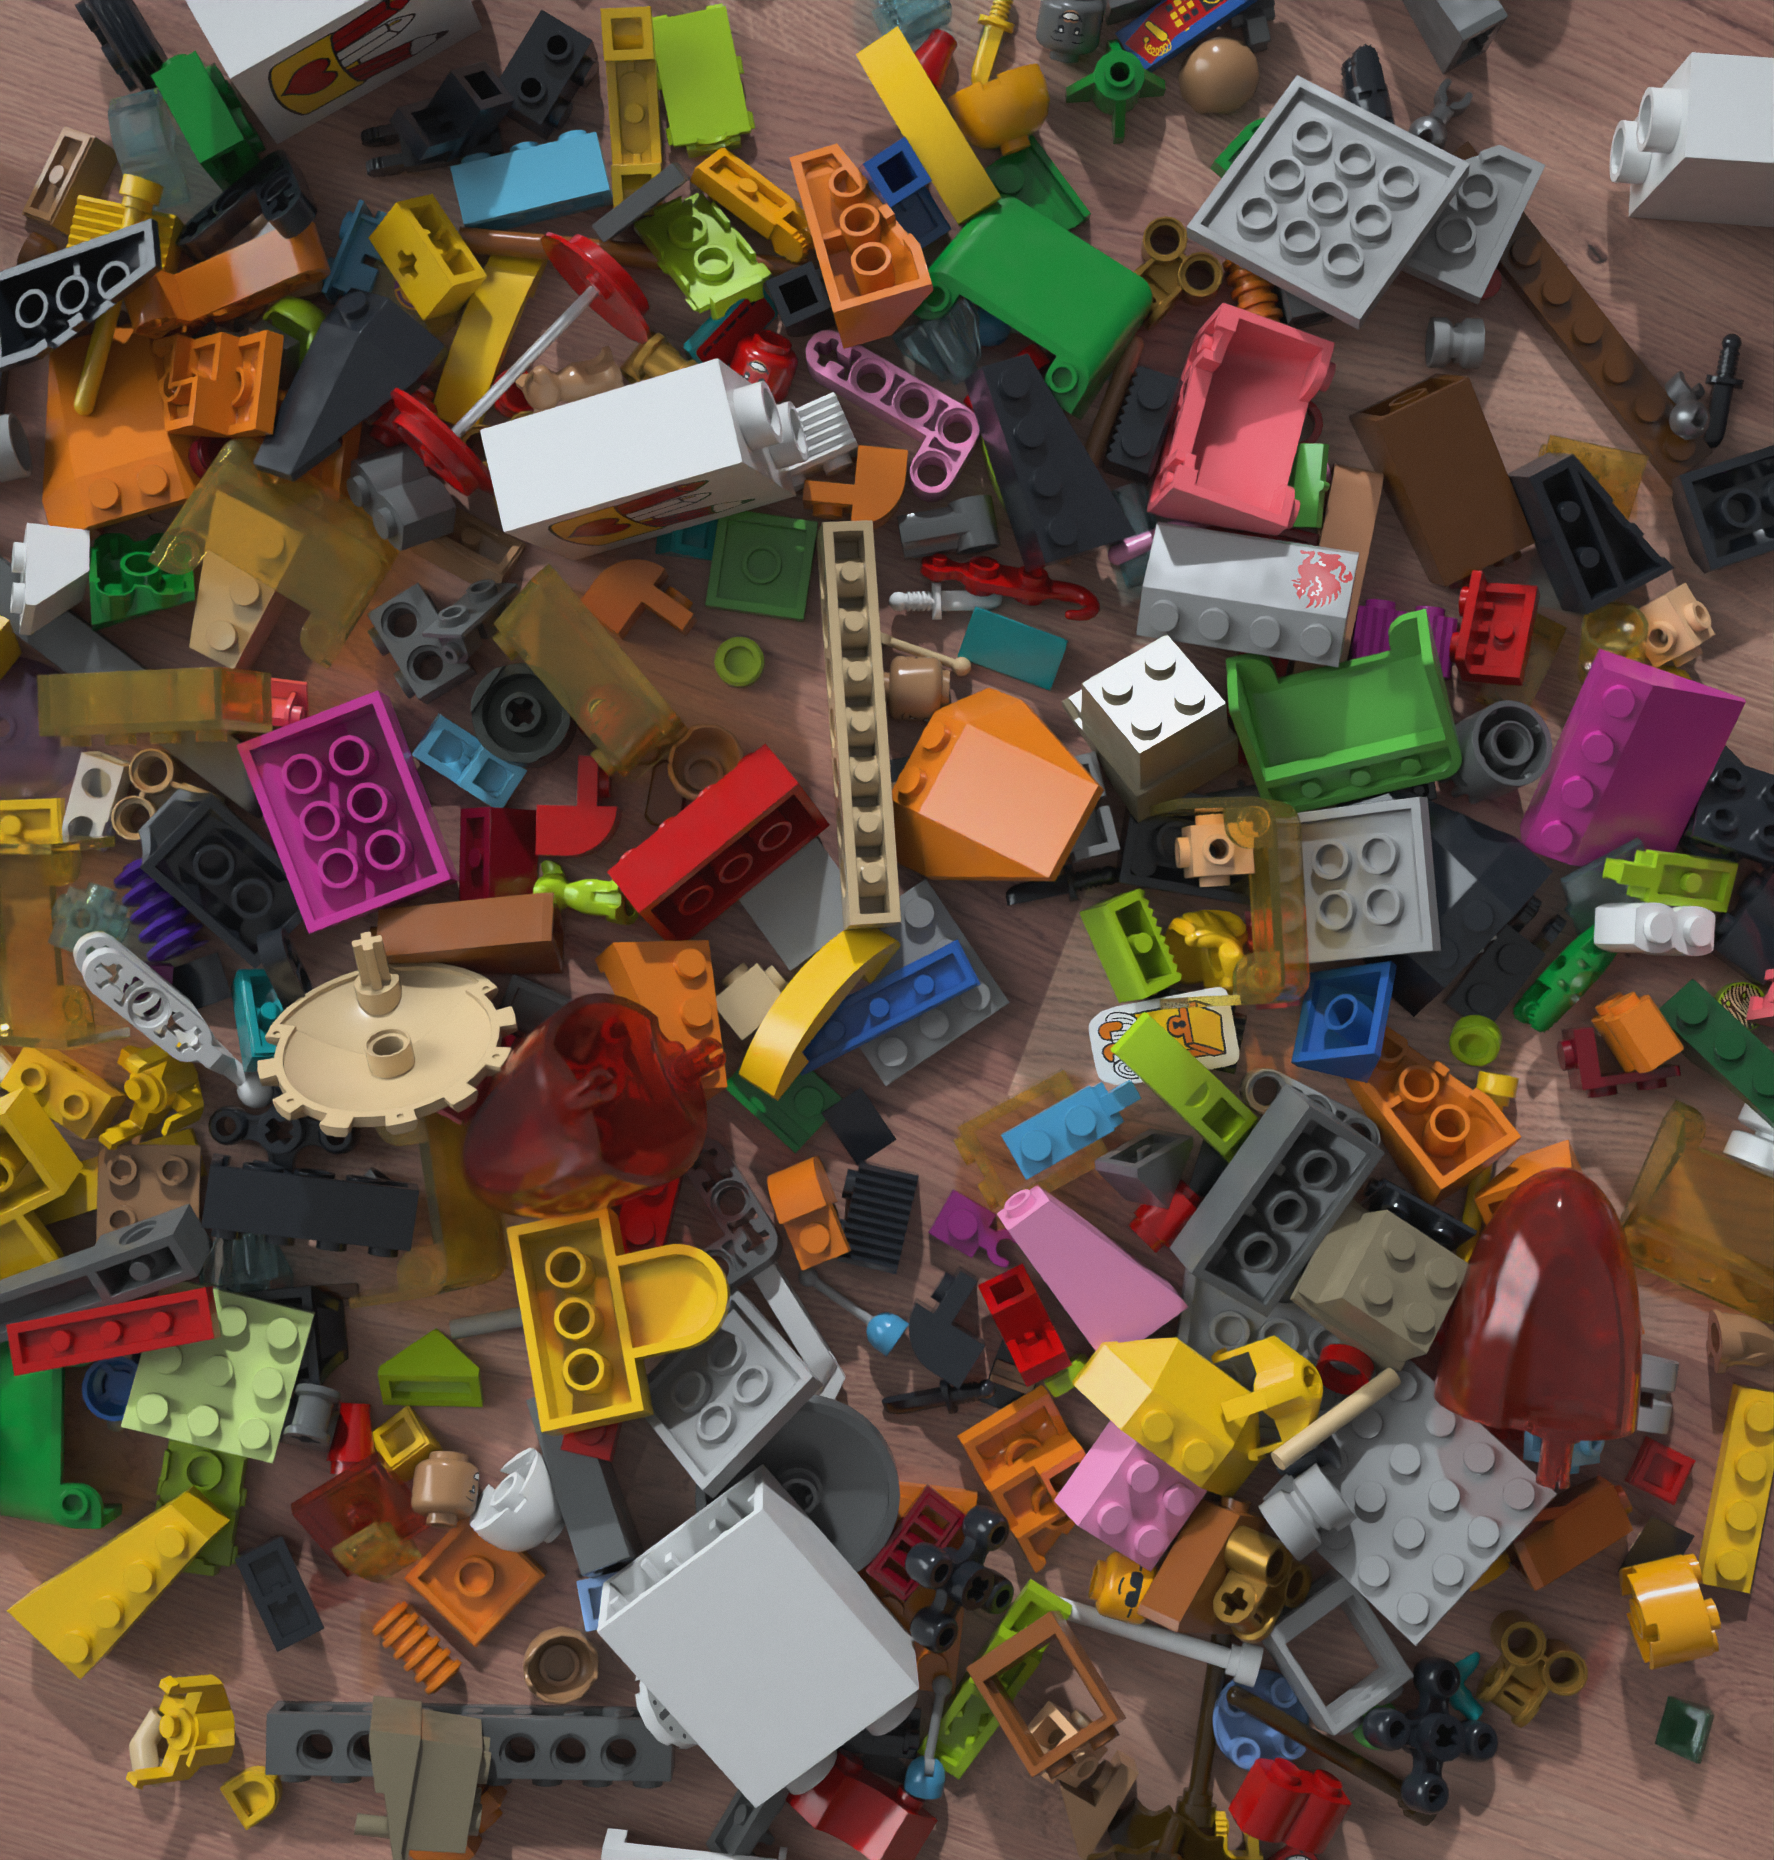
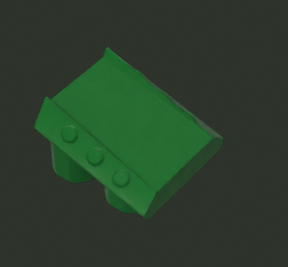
[89,532,195,632]

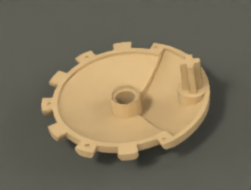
[257,932,518,1137]

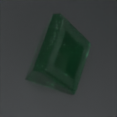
[1655,1696,1715,1764]

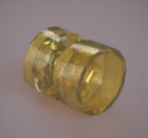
[1577,602,1649,686]

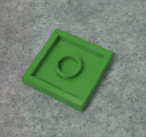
[705,511,818,622]

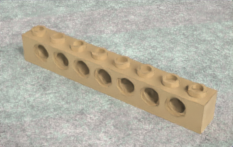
[816,520,901,930]

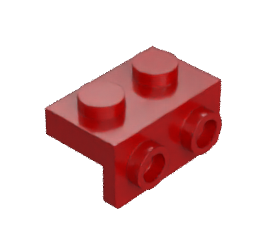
[1449,570,1540,686]

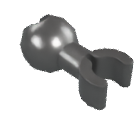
[1408,78,1473,149]
[1665,371,1710,440]

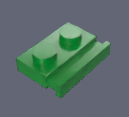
[985,134,1091,232]
[726,1066,844,1154]

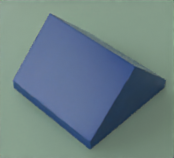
[1291,961,1397,1083]

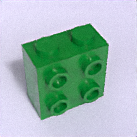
[151,51,266,192]

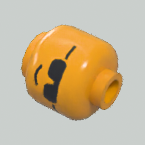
[1088,1551,1158,1625]

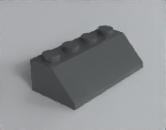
[1170,1084,1385,1317]

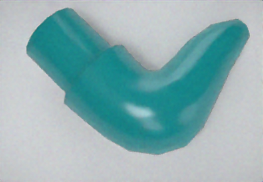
[1449,1652,1484,1720]

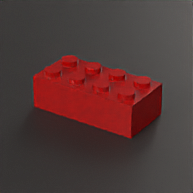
[607,743,830,941]

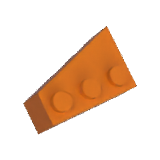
[594,940,727,1104]

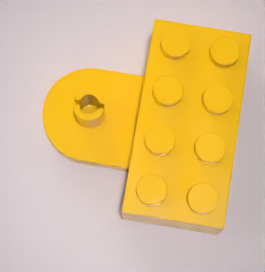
[0,1085,83,1280]
[507,1206,730,1436]

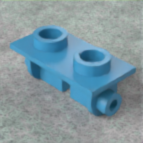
[322,199,387,305]

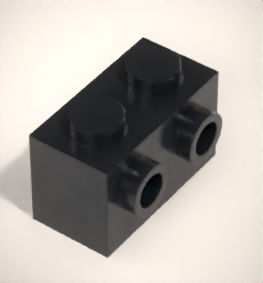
[499,9,599,140]

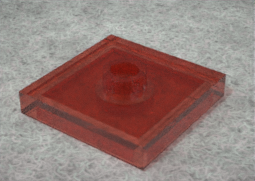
[291,1451,430,1577]

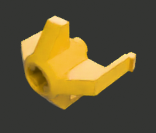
[98,1042,204,1150]
[1211,1335,1323,1461]
[126,1674,235,1790]

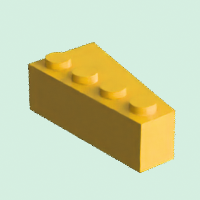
[6,1486,230,1680]

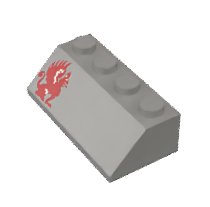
[1136,522,1359,667]

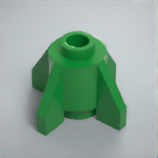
[1065,39,1166,144]

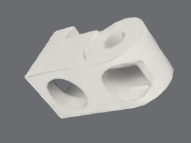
[62,751,133,852]

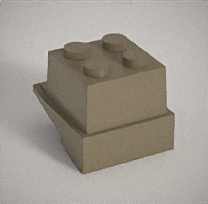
[1062,634,1239,823]
[1290,1198,1471,1373]
[354,1695,491,1860]

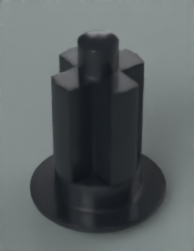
[1276,1435,1342,1479]

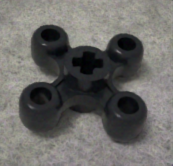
[208,1086,361,1174]
[904,1505,1014,1653]
[1362,1657,1498,1815]

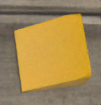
[372,1406,443,1482]

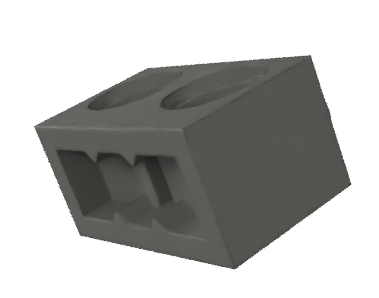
[367,583,477,704]

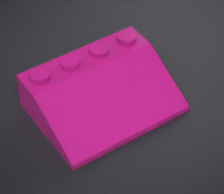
[1520,648,1746,870]
[237,690,459,934]

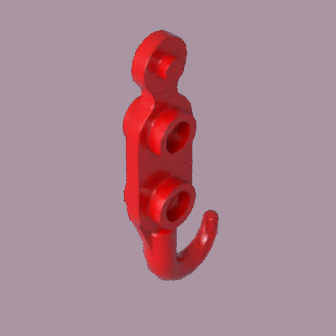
[920,553,1100,621]

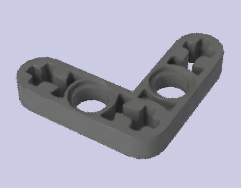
[683,1138,783,1290]

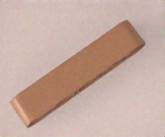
[1287,463,1384,676]

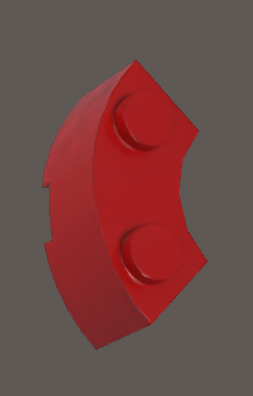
[785,1748,938,1860]

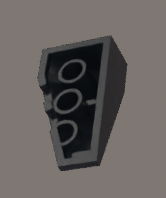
[0,218,162,373]
[253,287,449,482]

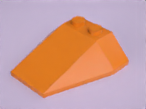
[42,323,248,541]
[892,687,1104,881]

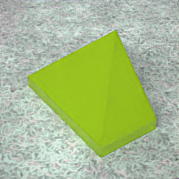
[377,1328,484,1407]

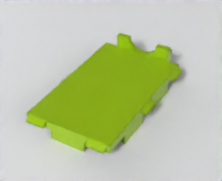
[653,3,756,158]
[634,193,772,320]
[155,1439,248,1576]

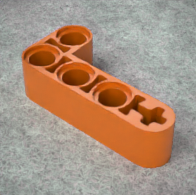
[123,222,331,340]

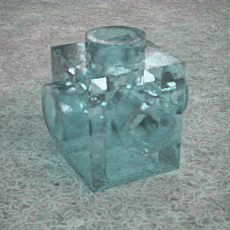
[48,881,130,955]

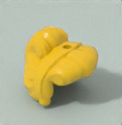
[1164,910,1248,996]

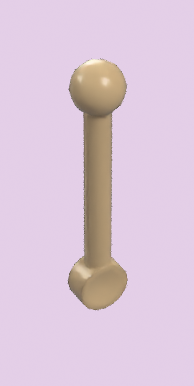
[881,632,971,676]

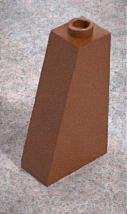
[369,893,565,974]

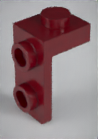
[1557,1027,1681,1098]

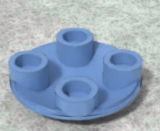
[1212,1669,1309,1771]

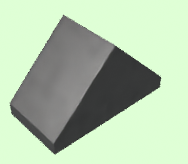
[1095,1128,1193,1209]

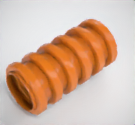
[1222,259,1286,325]
[371,1601,462,1695]

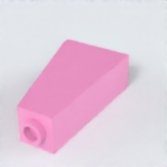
[997,1184,1188,1351]

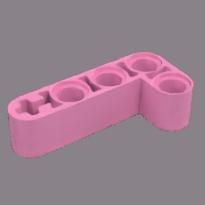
[806,330,980,502]

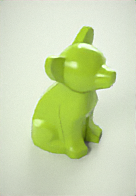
[533,860,639,925]

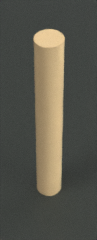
[1271,1368,1401,1470]

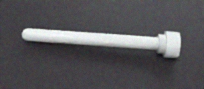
[1058,1596,1264,1688]

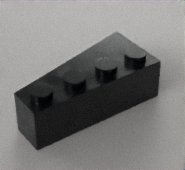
[964,353,1137,573]
[201,1153,420,1258]

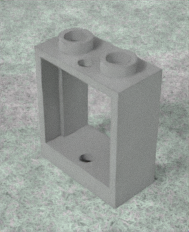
[1259,1569,1414,1736]

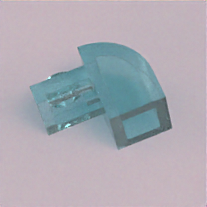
[108,88,191,211]

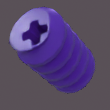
[113,858,210,962]

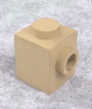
[716,962,788,1040]

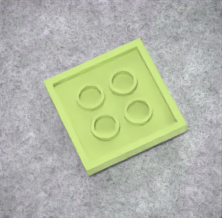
[121,1280,315,1464]

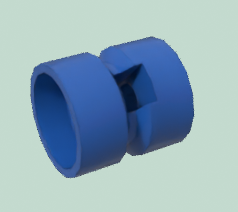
[82,1352,142,1421]

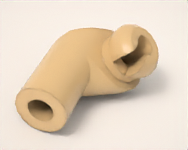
[129,1707,164,1787]

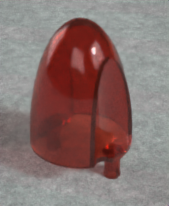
[458,993,726,1219]
[1433,1167,1643,1489]

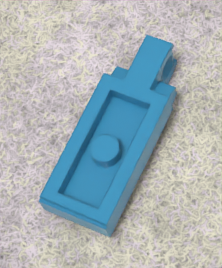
[1001,1080,1142,1180]

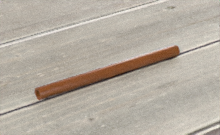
[459,226,808,279]

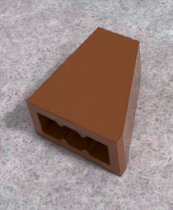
[1506,1475,1633,1591]
[1137,1495,1267,1634]

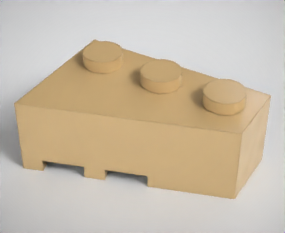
[189,491,316,675]

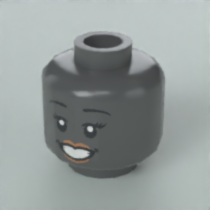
[1036,0,1105,63]

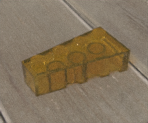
[37,667,272,748]

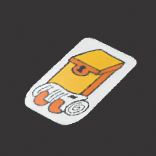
[1089,987,1239,1085]

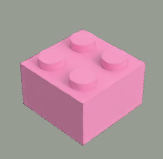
[1054,1420,1207,1572]

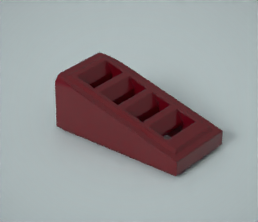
[866,1484,966,1602]

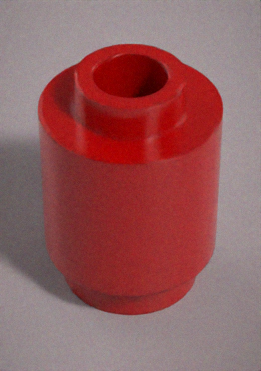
[1128,1180,1202,1253]

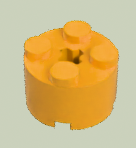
[1619,1553,1721,1670]

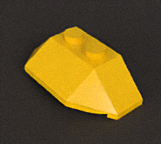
[1072,1337,1261,1496]

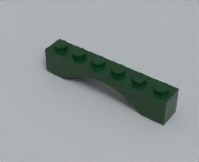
[1659,978,1774,1129]

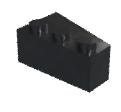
[1508,452,1674,615]

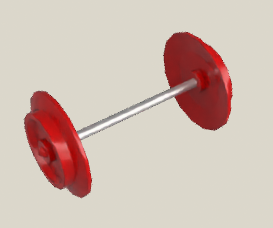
[390,232,651,497]

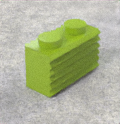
[1079,889,1182,1003]

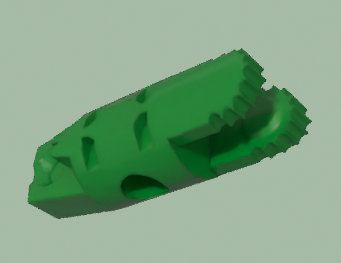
[1512,923,1618,1033]

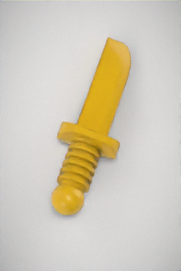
[971,0,1015,85]

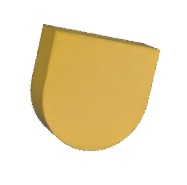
[220,1766,283,1830]

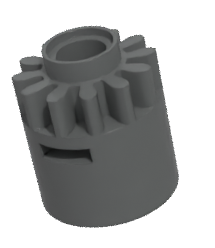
[1438,700,1552,804]

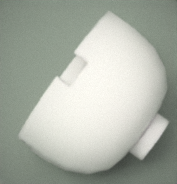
[469,1448,565,1552]

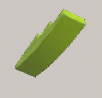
[917,1578,1072,1779]

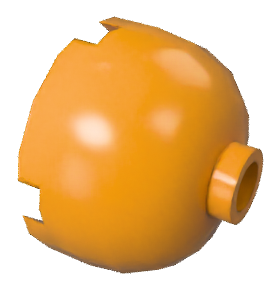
[947,63,1050,156]

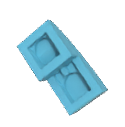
[412,713,527,808]

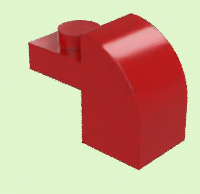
[535,755,622,858]
[978,1263,1072,1387]

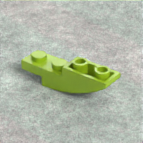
[1110,1012,1259,1163]

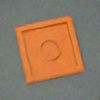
[404,1516,547,1648]

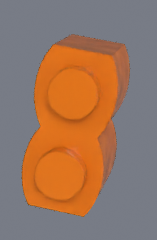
[1591,992,1684,1073]

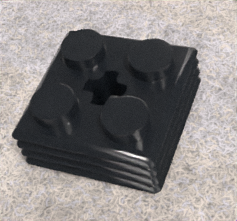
[75,0,168,99]

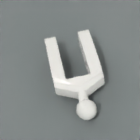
[73,931,274,1108]
[748,1243,846,1400]

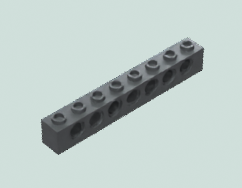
[265,1701,675,1788]

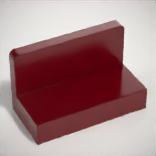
[459,807,538,901]

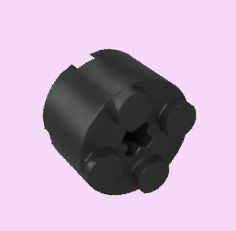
[471,663,578,768]

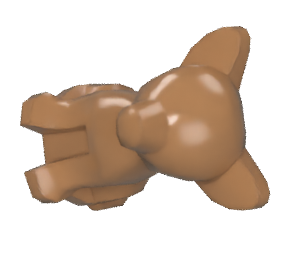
[515,346,624,414]
[1706,1309,1774,1374]

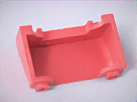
[1147,302,1336,536]

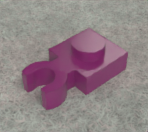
[928,1189,1017,1268]

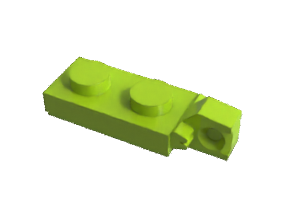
[1602,849,1739,913]

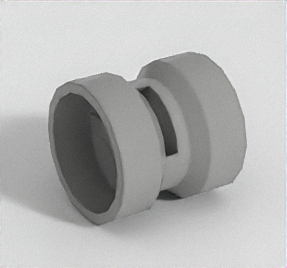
[1425,317,1485,369]

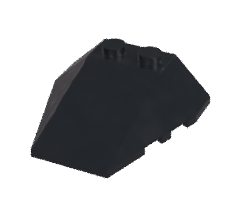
[1335,788,1553,1017]

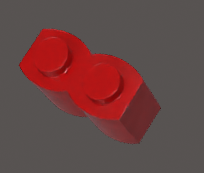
[1228,1758,1352,1854]

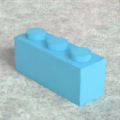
[450,130,613,230]

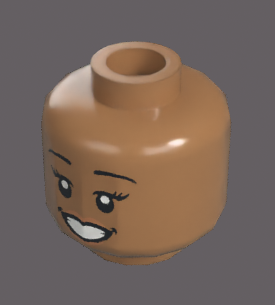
[883,656,950,721]
[411,1451,480,1529]

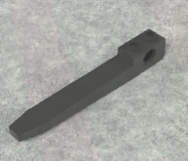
[0,1203,213,1343]

